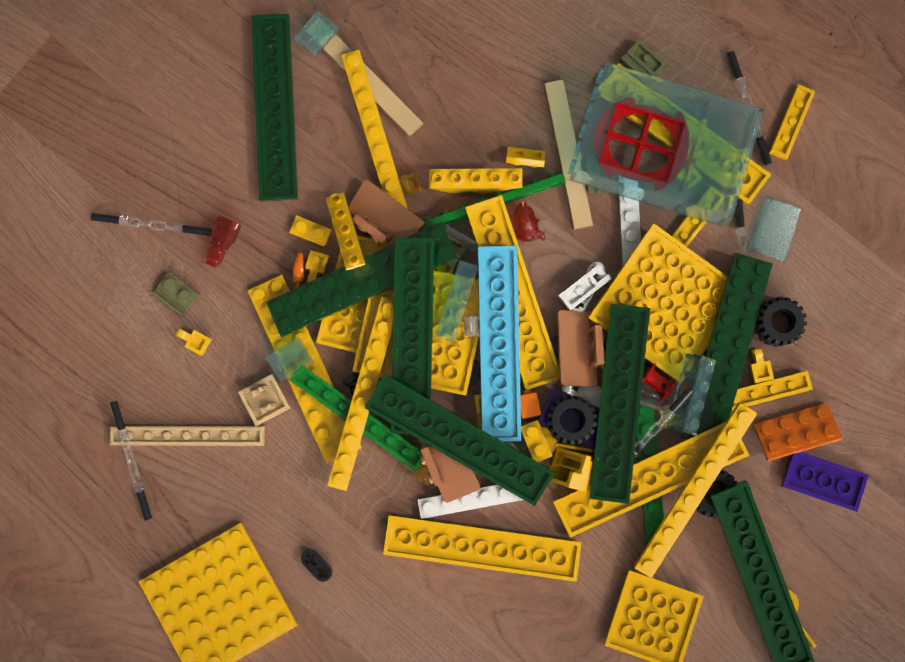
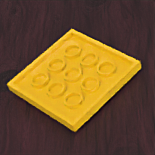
[604,569,704,662]

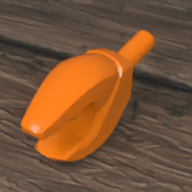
[293,253,305,288]

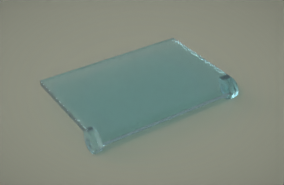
[748,196,801,262]

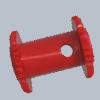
[642,363,677,401]

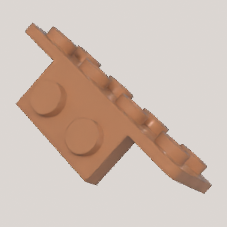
[348,180,424,244]
[557,310,606,387]
[419,440,480,503]

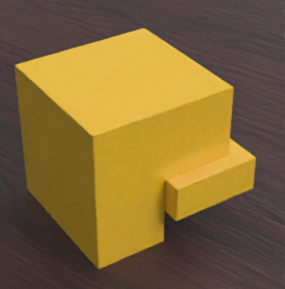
[549,447,594,493]

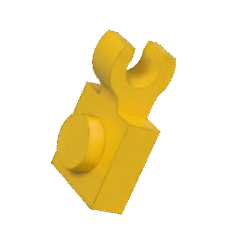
[305,250,329,283]
[176,328,212,356]
[749,348,774,383]

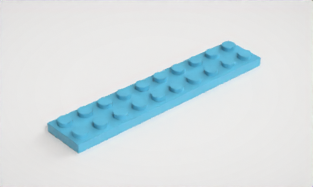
[478,246,521,441]

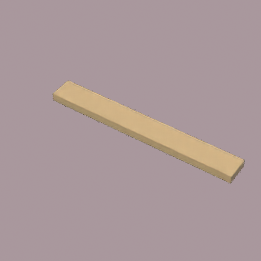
[306,18,423,137]
[544,80,593,230]
[109,426,265,446]

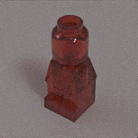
[205,215,242,268]

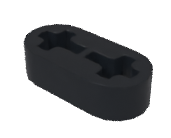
[301,549,333,582]

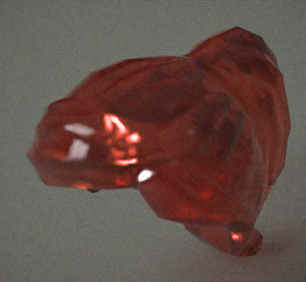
[513,201,546,242]

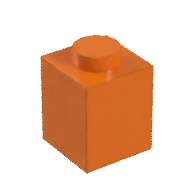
[520,390,541,419]

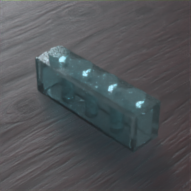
[436,260,478,342]
[667,353,716,436]

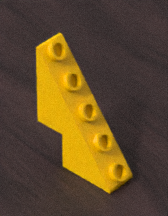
[429,168,522,194]
[326,192,365,271]

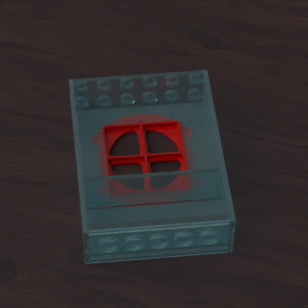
[567,62,764,227]

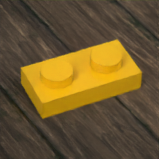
[506,147,545,168]
[289,215,332,248]
[521,420,553,462]

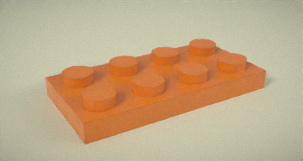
[753,403,843,462]

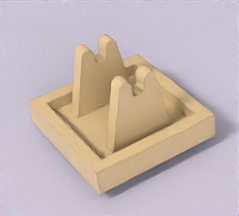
[238,374,291,426]

